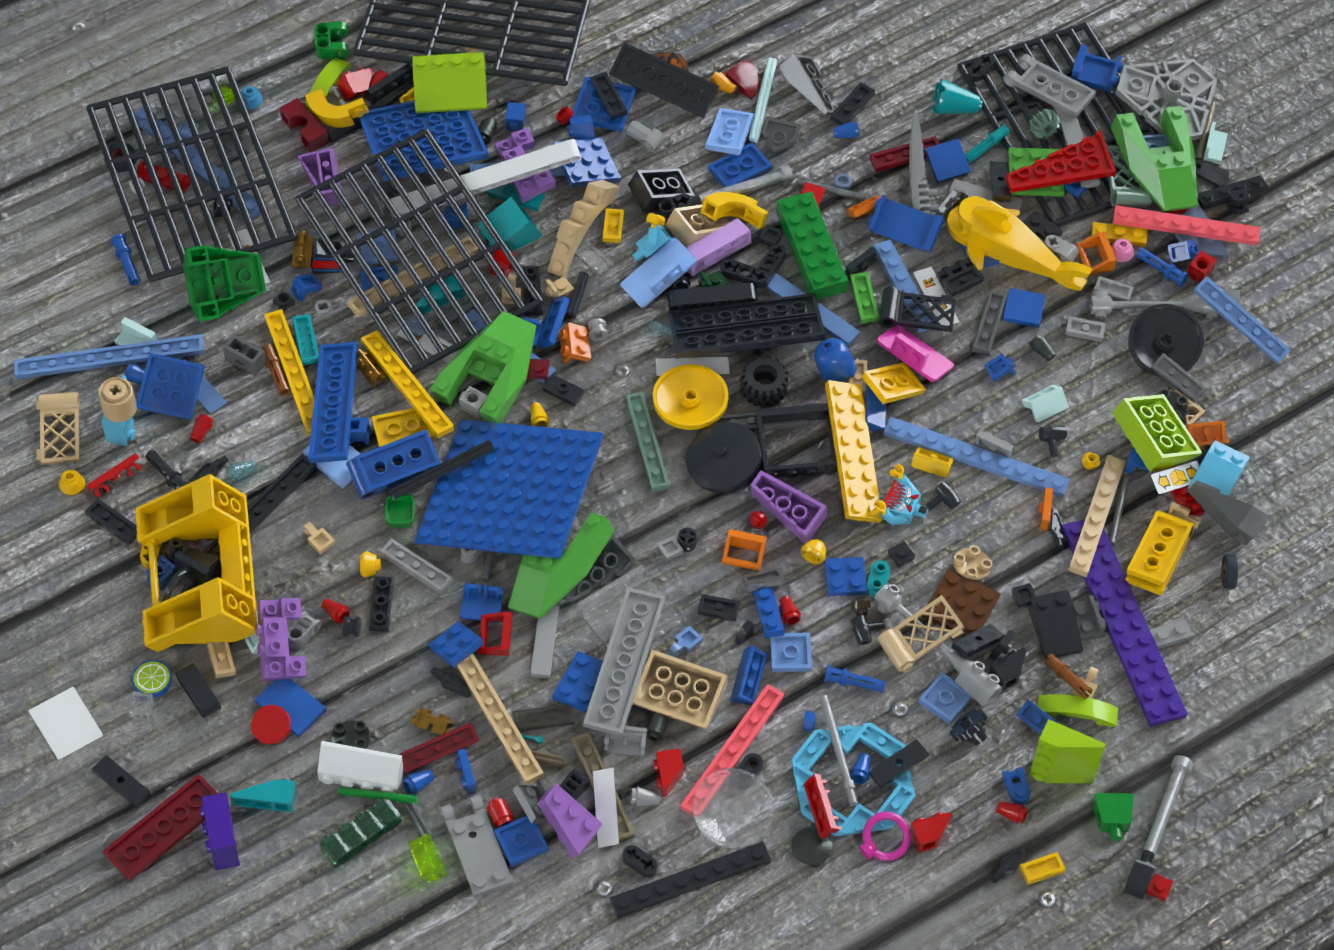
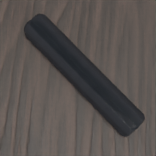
[566,271,589,319]

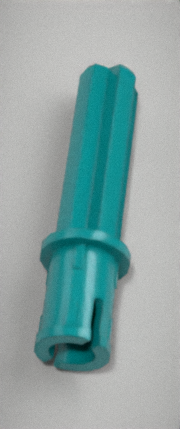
[965,124,1010,164]

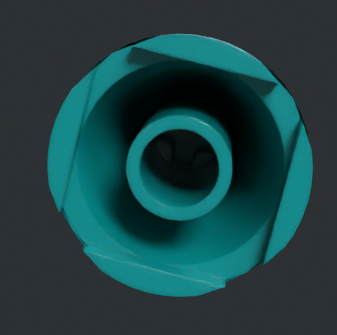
[931,79,982,114]

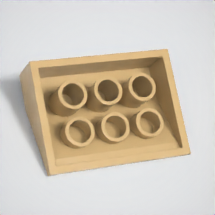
[633,650,727,729]

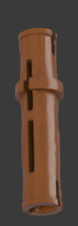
[262,344,290,396]
[1044,654,1093,699]

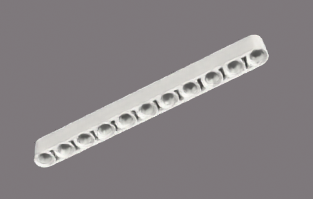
[390,139,581,220]

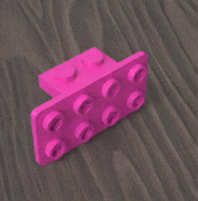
[876,325,954,382]

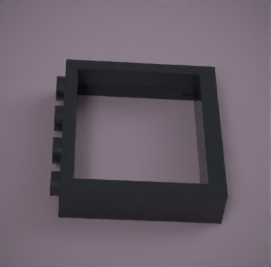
[755,403,838,479]

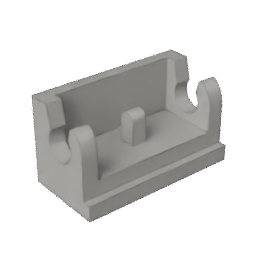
[604,726,647,757]

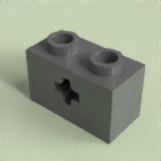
[223,334,266,376]

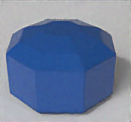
[803,711,816,732]

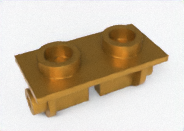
[291,230,313,268]
[356,349,387,388]
[411,707,455,735]

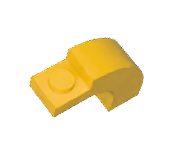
[305,89,369,128]
[700,192,768,229]

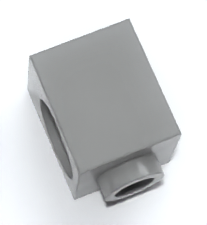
[459,386,488,419]

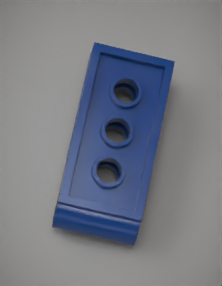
[346,429,441,499]

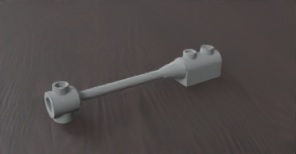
[1090,290,1240,319]
[875,584,1002,707]

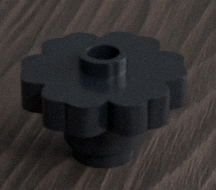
[950,708,988,746]

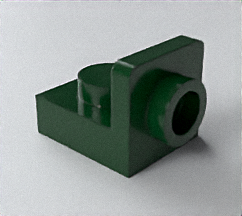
[698,270,728,287]

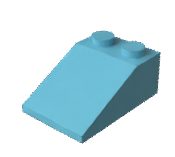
[101,375,136,447]
[1188,440,1250,496]

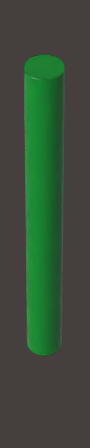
[338,787,419,804]

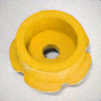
[1082,452,1101,470]

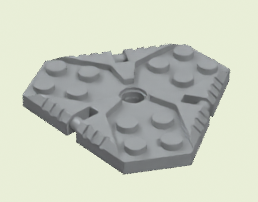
[1115,59,1217,140]

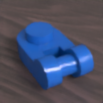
[1002,767,1031,804]

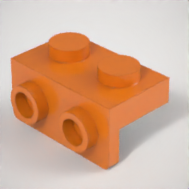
[559,323,591,363]
[1186,420,1230,449]

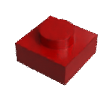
[1146,873,1174,902]

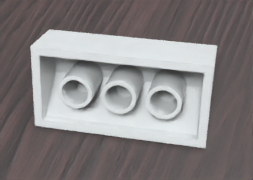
[317,741,404,793]

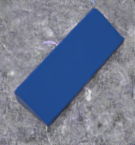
[865,383,887,432]
[730,645,768,706]

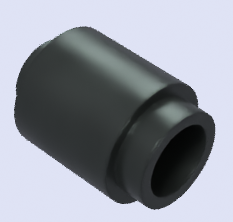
[478,117,497,144]
[646,711,669,741]

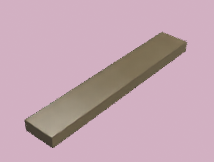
[571,731,635,843]

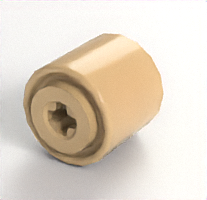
[98,377,137,423]

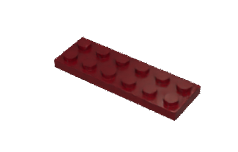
[102,774,218,882]

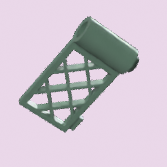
[1107,146,1153,208]

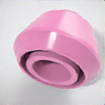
[1111,239,1134,262]

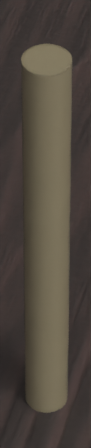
[1195,101,1216,159]

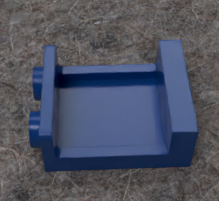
[1071,44,1124,92]

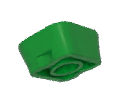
[385,494,415,529]

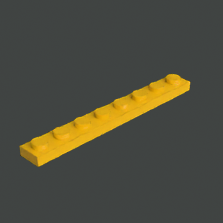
[264,309,314,437]
[361,330,454,438]

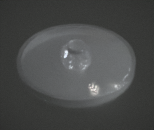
[692,768,774,850]

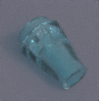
[226,460,257,481]

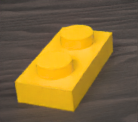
[603,208,624,243]

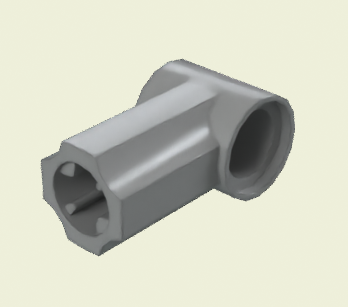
[627,121,664,152]

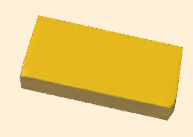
[911,447,954,478]

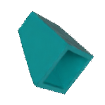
[477,197,543,253]

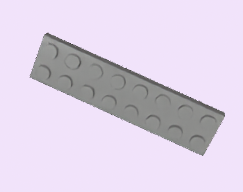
[583,587,666,737]

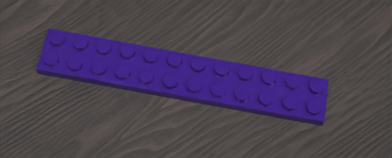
[1062,520,1188,727]

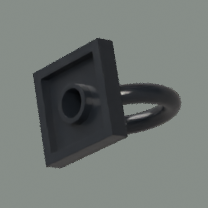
[161,551,211,602]

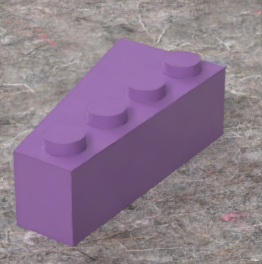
[751,471,827,544]

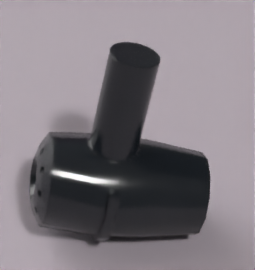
[1038,425,1067,457]
[925,481,961,511]
[165,538,183,564]
[851,615,885,645]

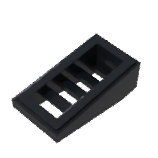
[559,768,589,800]

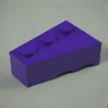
[199,792,240,871]

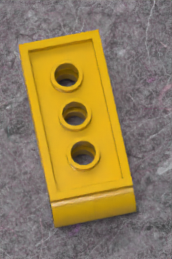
[1126,510,1195,596]

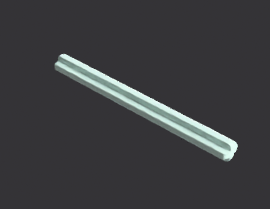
[749,57,777,143]

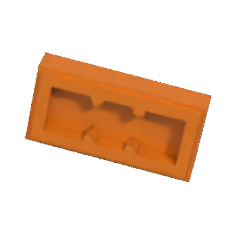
[846,196,881,218]
[1038,487,1053,531]

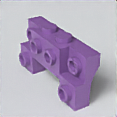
[495,128,555,203]
[256,598,306,681]

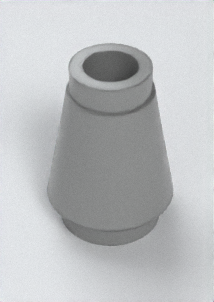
[629,787,660,807]

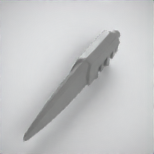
[909,109,939,214]

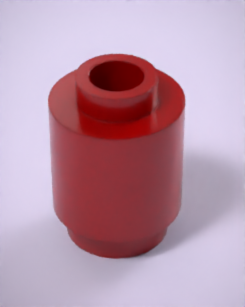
[486,798,513,828]

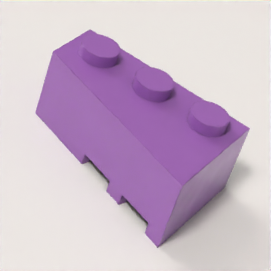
[298,148,343,206]
[537,783,602,859]

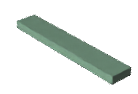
[625,392,670,493]

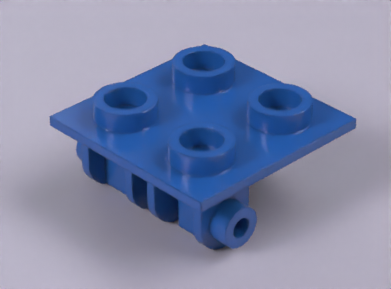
[459,582,504,623]

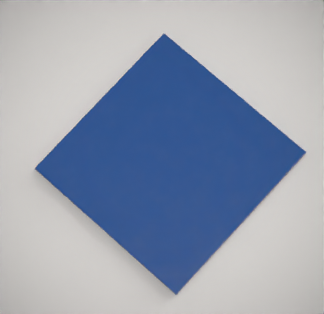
[414,419,604,559]

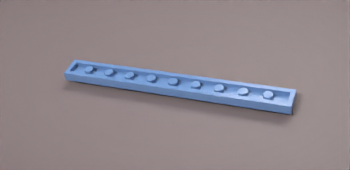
[134,107,261,220]
[14,334,205,380]
[883,416,1070,498]

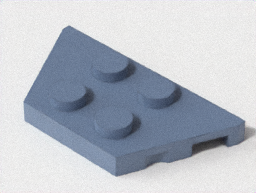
[1174,203,1229,260]

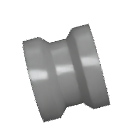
[588,318,608,341]

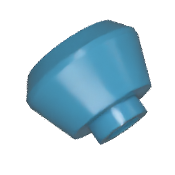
[241,86,263,109]

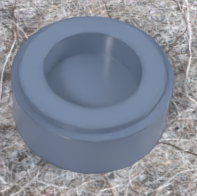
[834,173,852,190]

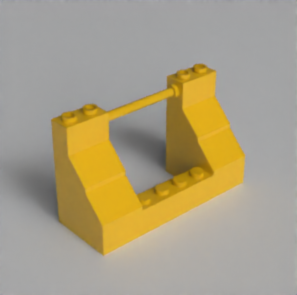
[136,474,258,652]

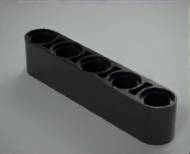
[667,283,759,311]

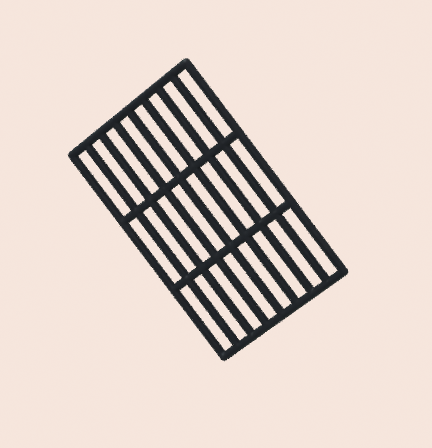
[353,0,591,86]
[957,22,1158,226]
[86,66,297,282]
[295,129,544,375]

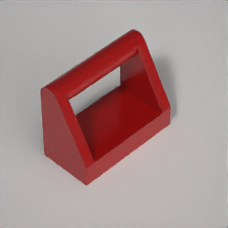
[478,612,513,656]

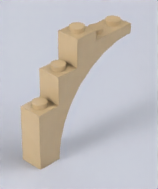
[547,180,619,277]

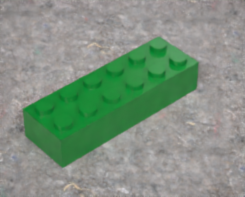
[776,191,848,300]

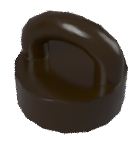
[851,600,871,616]

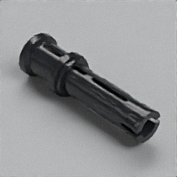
[145,449,189,490]

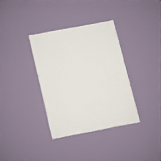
[28,687,104,760]

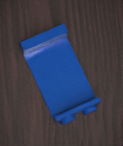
[867,195,944,254]

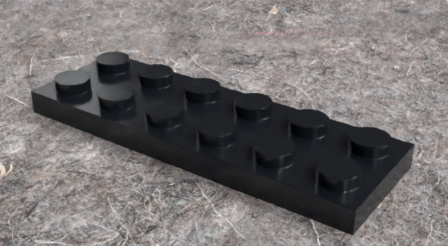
[609,43,719,119]

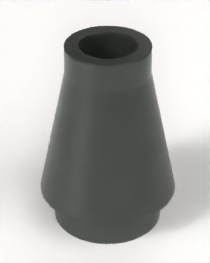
[1029,334,1056,361]

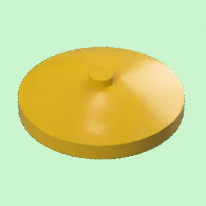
[653,364,728,430]

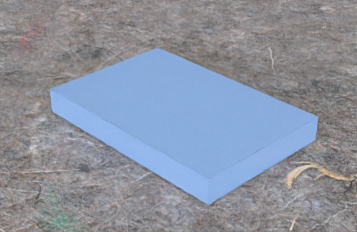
[705,108,754,155]
[302,445,360,489]

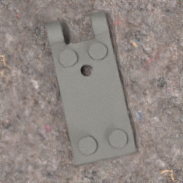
[1003,54,1096,118]
[440,794,513,898]

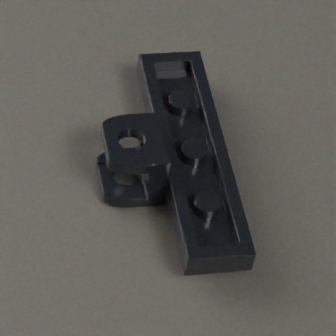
[1197,175,1268,215]

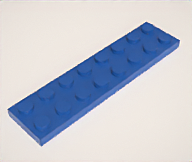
[308,342,358,463]

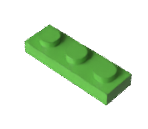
[850,272,879,324]

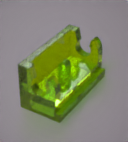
[408,833,448,882]

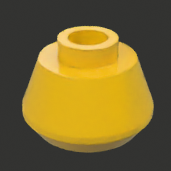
[58,470,85,495]
[801,539,826,564]
[360,551,381,578]

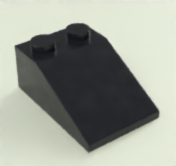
[627,168,695,212]
[1028,590,1083,659]

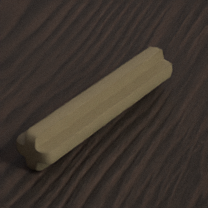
[505,750,565,768]

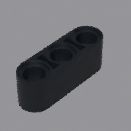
[175,663,221,718]

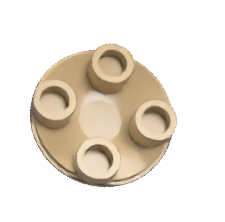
[953,545,993,580]

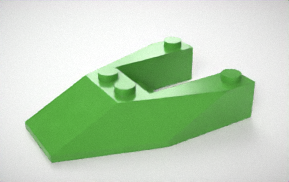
[1111,105,1198,212]
[430,311,537,423]
[508,512,615,619]

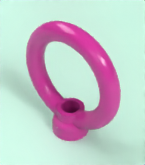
[859,812,911,861]

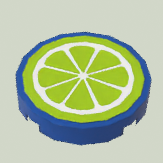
[132,660,172,698]

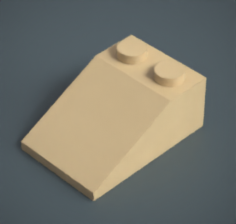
[665,204,730,247]

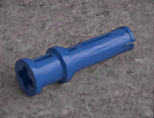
[110,234,141,286]
[1136,247,1189,287]
[824,665,886,693]

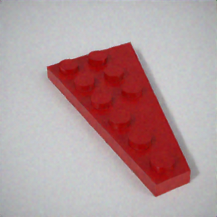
[1006,130,1116,193]

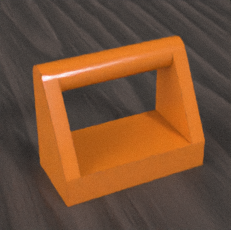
[1075,231,1117,276]
[722,529,767,571]

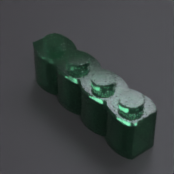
[320,798,402,868]

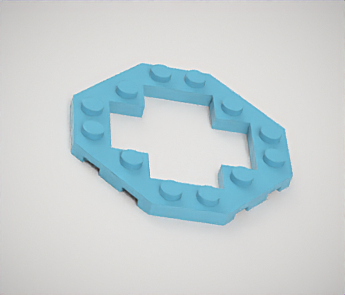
[791,723,915,836]

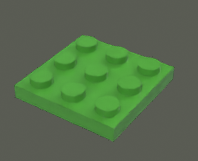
[1008,147,1064,197]

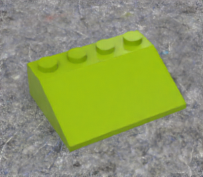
[413,52,487,113]
[1112,394,1202,472]
[1029,719,1106,783]

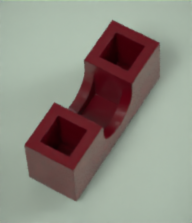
[279,98,329,153]

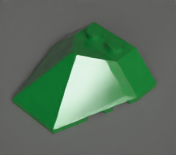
[183,245,266,322]

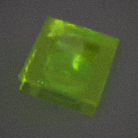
[212,85,236,107]

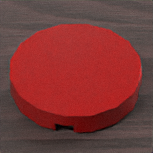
[251,704,291,745]

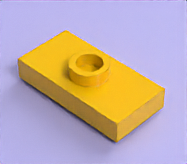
[1019,852,1066,885]

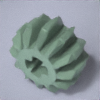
[1029,108,1060,140]

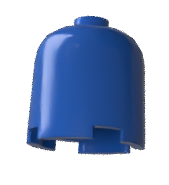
[814,338,857,383]

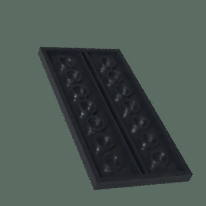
[668,293,826,359]

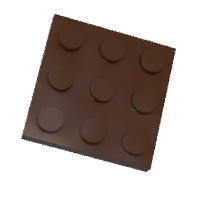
[922,568,1001,637]

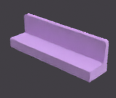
[685,219,752,276]

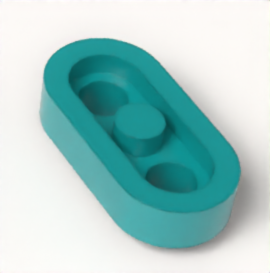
[867,560,890,598]

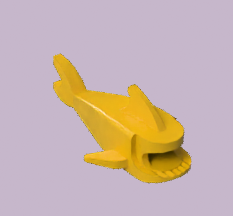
[947,196,1092,291]

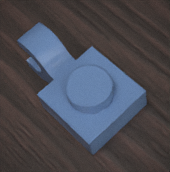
[668,626,703,658]

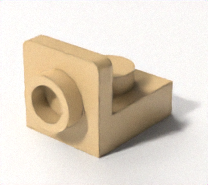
[544,276,574,300]

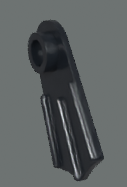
[1195,160,1229,187]

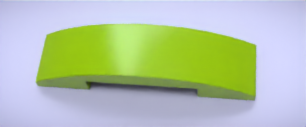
[305,58,351,114]
[1037,694,1118,727]

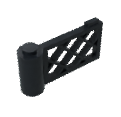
[878,286,956,332]

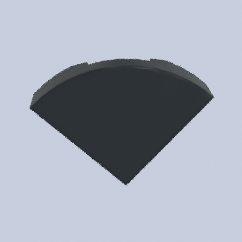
[735,620,754,646]

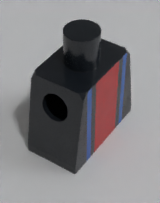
[311,239,354,275]

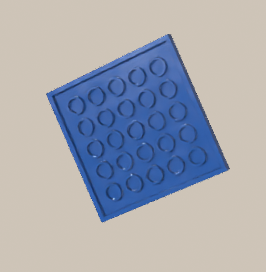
[358,100,489,182]

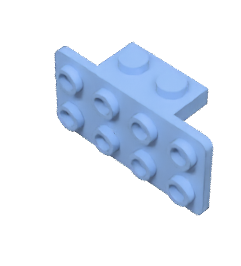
[621,238,697,308]

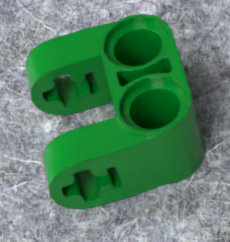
[314,22,349,60]

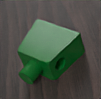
[1092,793,1134,841]

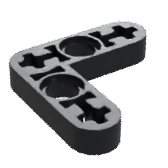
[720,244,786,288]

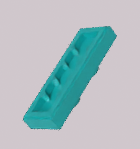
[487,183,545,212]
[292,314,319,366]

